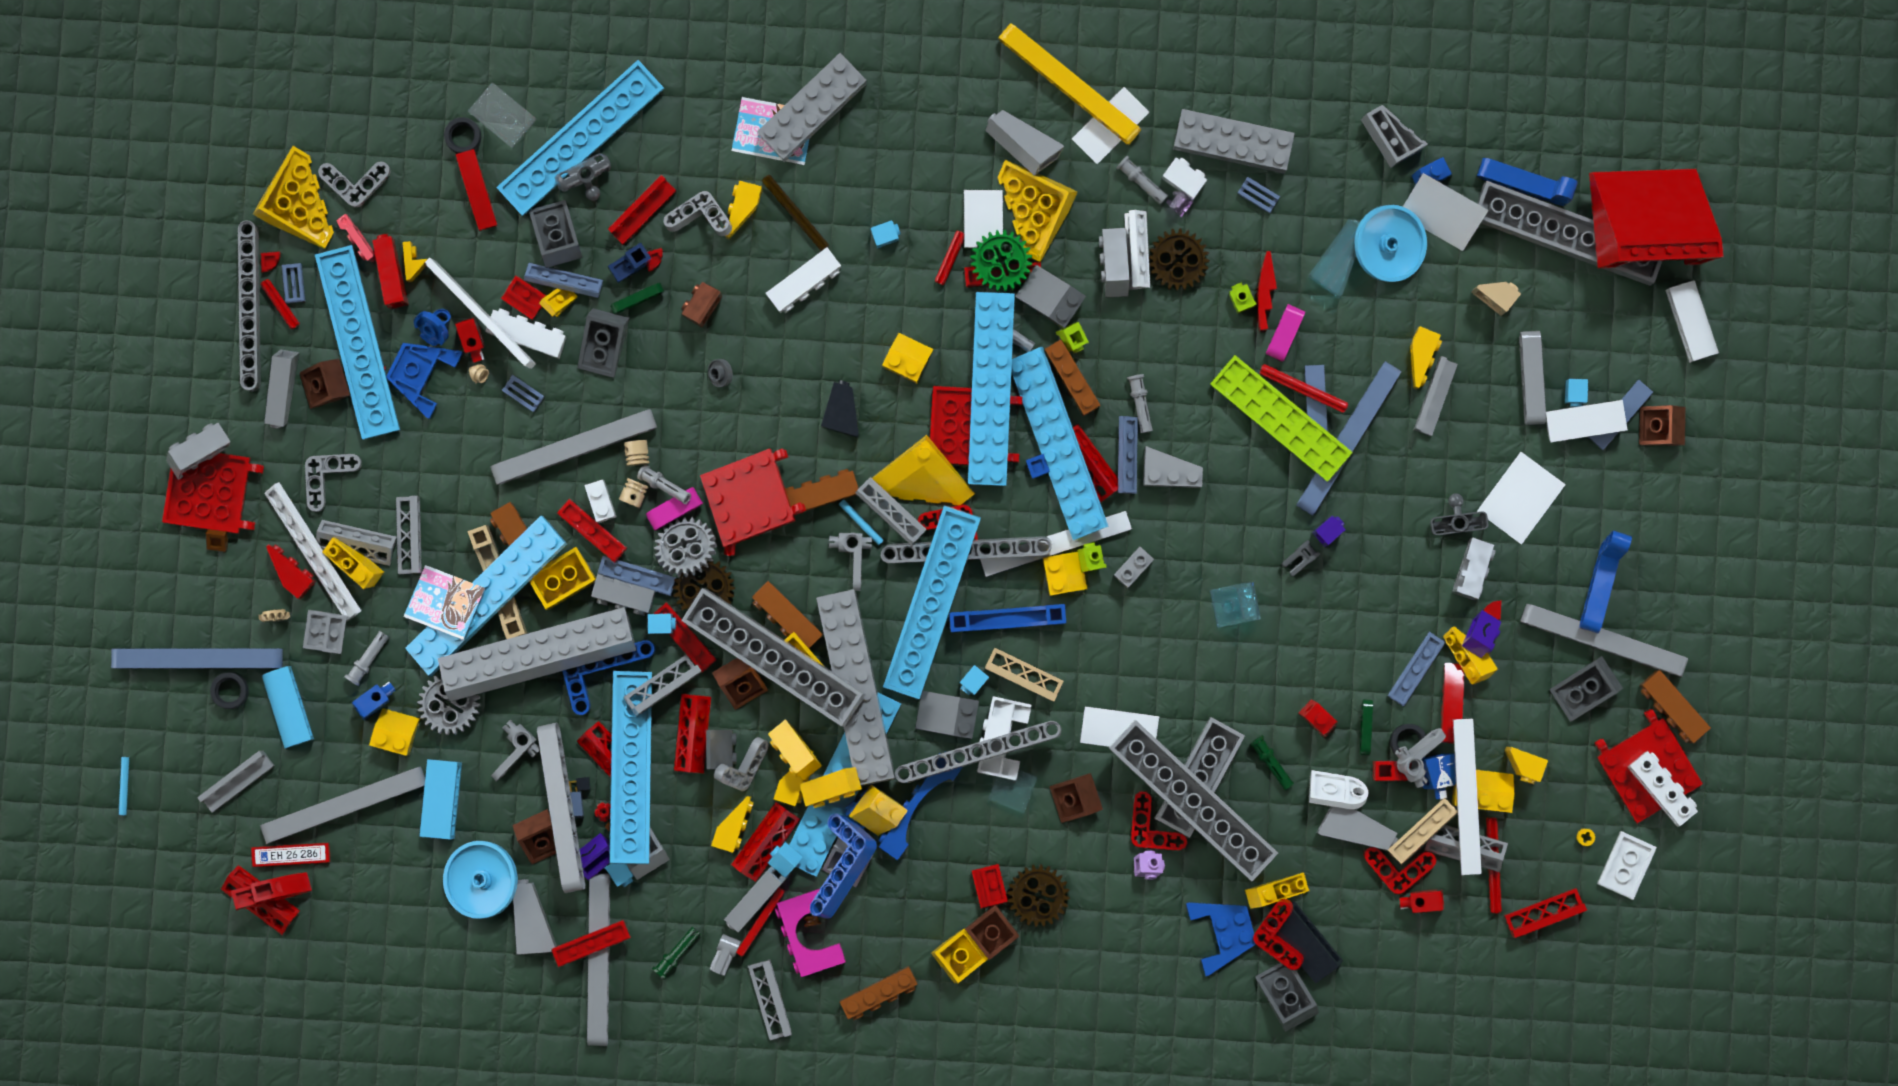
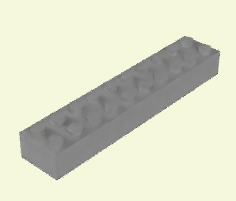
[1477,181,1662,286]
[681,588,866,727]
[816,589,896,787]
[438,607,636,701]
[1109,720,1278,881]

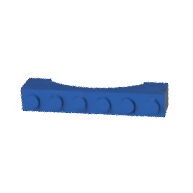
[949,604,1066,632]
[878,753,962,860]

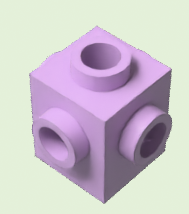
[1134,851,1165,880]

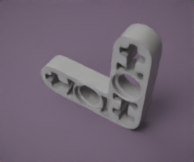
[318,162,391,207]
[663,191,732,236]
[305,454,362,512]
[714,737,769,791]

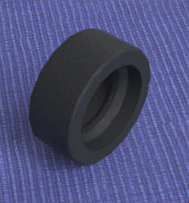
[444,117,482,154]
[210,673,249,709]
[1390,724,1426,757]

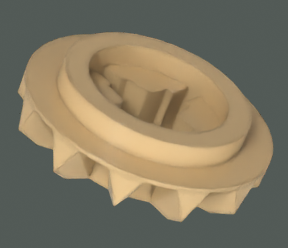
[259,609,290,622]

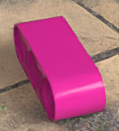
[1266,304,1305,362]
[645,487,703,531]

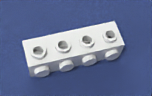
[1628,751,1698,827]

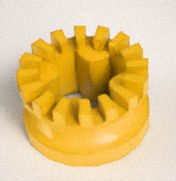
[1576,828,1595,846]

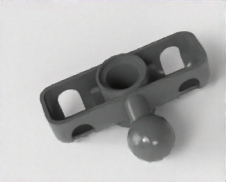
[555,153,611,201]
[1430,493,1489,535]

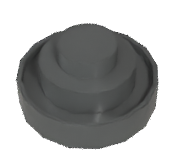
[708,359,733,387]

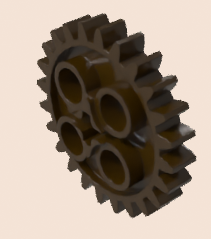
[1149,228,1210,291]
[673,558,735,610]
[1007,864,1070,927]

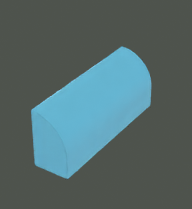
[262,666,314,749]
[420,759,462,839]

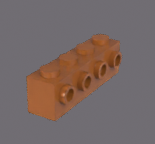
[840,966,918,1020]

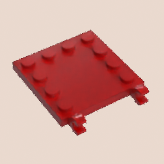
[930,386,1023,465]
[700,449,806,548]
[162,453,264,534]
[1594,709,1703,823]

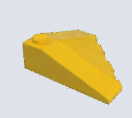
[253,146,334,249]
[998,160,1078,262]
[872,435,975,505]

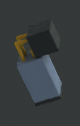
[569,777,591,818]

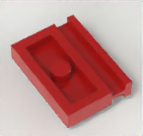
[501,275,547,320]
[971,864,1008,908]

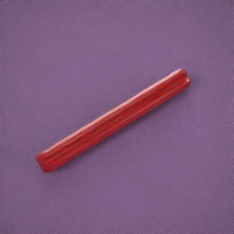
[1259,364,1348,413]
[1486,817,1502,913]

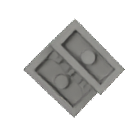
[303,610,347,654]

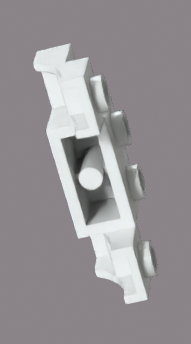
[977,696,1032,780]

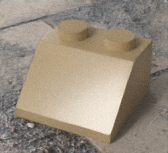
[1471,282,1521,316]

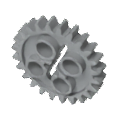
[654,517,717,577]
[417,676,481,735]

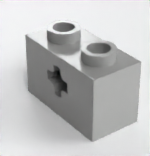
[1113,547,1154,588]

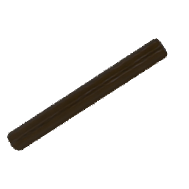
[762,175,829,251]

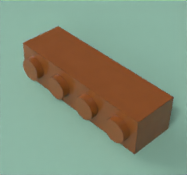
[1044,340,1100,417]
[785,469,859,511]
[490,502,527,546]
[752,581,823,649]
[1639,670,1711,743]

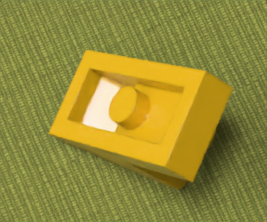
[403,241,428,282]
[539,288,578,317]

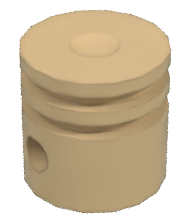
[624,440,649,466]
[619,478,648,508]

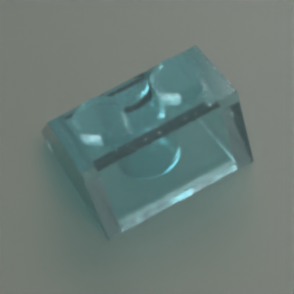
[1210,582,1261,628]

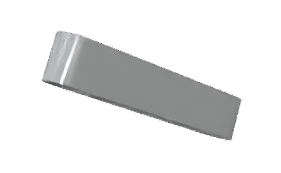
[1519,331,1546,425]

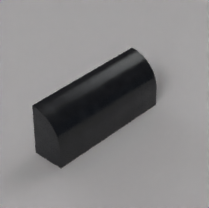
[1269,901,1343,983]

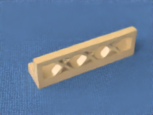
[985,648,1064,702]
[1388,798,1458,865]

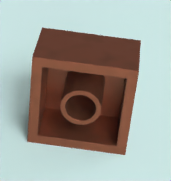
[965,905,1019,960]

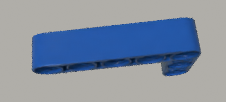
[1477,158,1578,206]
[1579,531,1632,633]
[563,640,656,715]
[810,814,877,919]

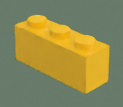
[768,719,822,780]
[800,767,862,808]

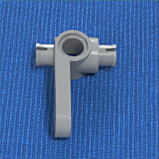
[829,533,872,591]
[491,720,540,781]
[1395,728,1446,788]

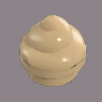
[469,364,489,383]

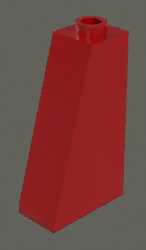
[372,234,409,309]

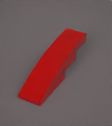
[456,149,498,231]
[1257,251,1277,332]
[1441,663,1464,744]

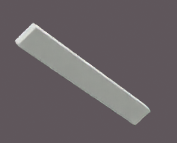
[425,257,536,369]
[265,482,361,622]
[980,511,1132,577]
[1453,719,1481,875]

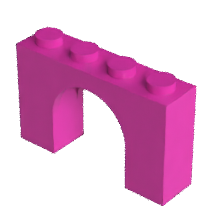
[775,889,846,977]

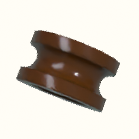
[803,915,821,927]

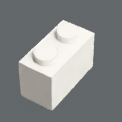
[1162,158,1207,201]
[585,480,617,523]

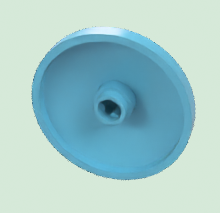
[1354,205,1427,282]
[443,841,518,918]

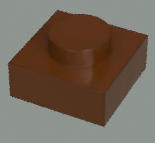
[206,529,228,552]

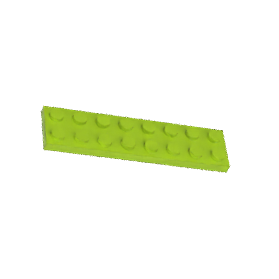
[1210,355,1353,482]

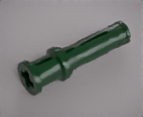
[1249,735,1294,790]
[652,927,701,980]

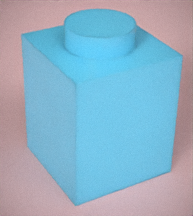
[871,220,901,248]
[1565,379,1588,407]
[648,614,676,634]
[960,665,989,695]
[768,842,803,877]
[605,864,634,887]

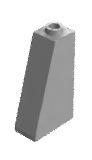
[985,110,1064,175]
[264,349,299,428]
[1316,806,1398,850]
[724,866,790,932]
[513,879,557,954]

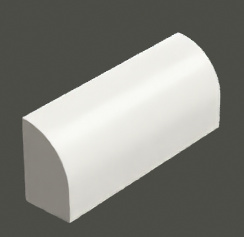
[1665,281,1719,362]
[1546,400,1627,442]

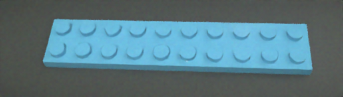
[496,60,664,216]
[315,245,400,440]
[968,292,1015,486]
[1011,347,1109,540]
[883,505,981,699]
[406,516,567,677]
[609,671,652,864]
[789,693,901,877]

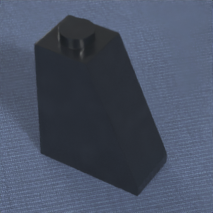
[821,380,859,438]

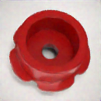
[595,803,610,822]

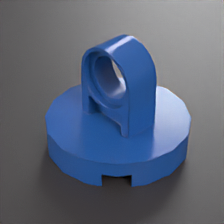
[414,309,451,346]

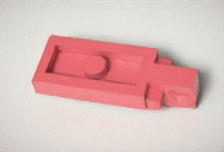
[336,214,376,262]

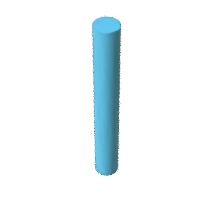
[839,499,884,546]
[119,757,129,815]

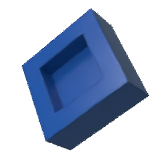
[1026,454,1050,479]

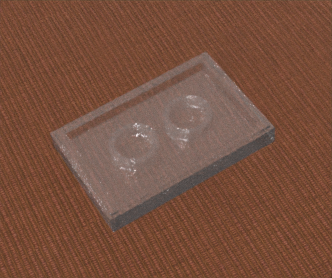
[468,82,537,148]

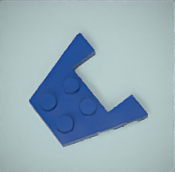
[386,343,463,419]
[1186,902,1256,976]

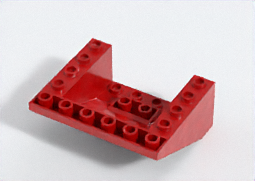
[1589,169,1723,269]

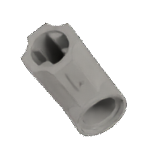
[710,934,741,976]

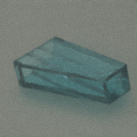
[1308,219,1360,299]

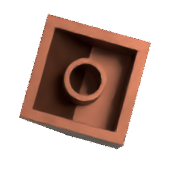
[681,282,723,328]
[299,359,350,409]
[1639,405,1686,446]
[712,658,768,710]
[1049,773,1103,823]
[512,809,556,864]

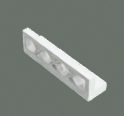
[1125,210,1150,290]

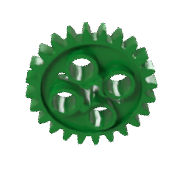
[970,230,1032,292]

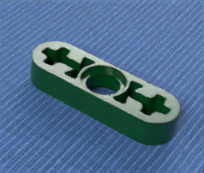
[610,283,665,314]
[1359,699,1373,756]

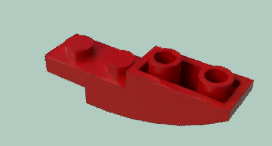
[231,872,312,911]

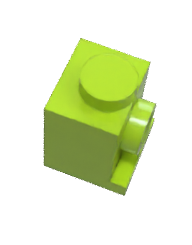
[1228,282,1256,314]
[1056,322,1088,353]
[1077,542,1106,572]

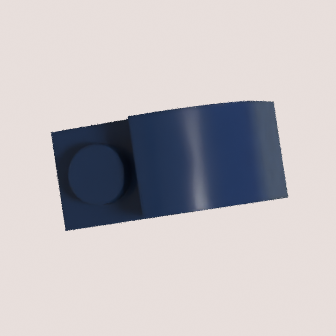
[608,243,651,283]

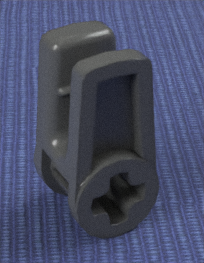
[1281,540,1320,577]

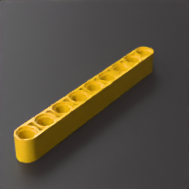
[998,23,1141,145]

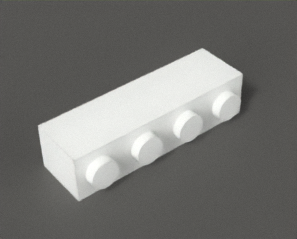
[766,248,841,313]
[485,308,567,359]

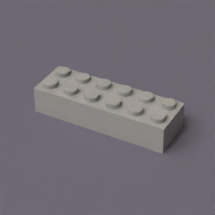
[757,53,867,162]
[1173,109,1295,174]
[1155,717,1245,838]

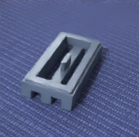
[1237,177,1280,214]
[282,263,306,304]
[502,375,545,412]

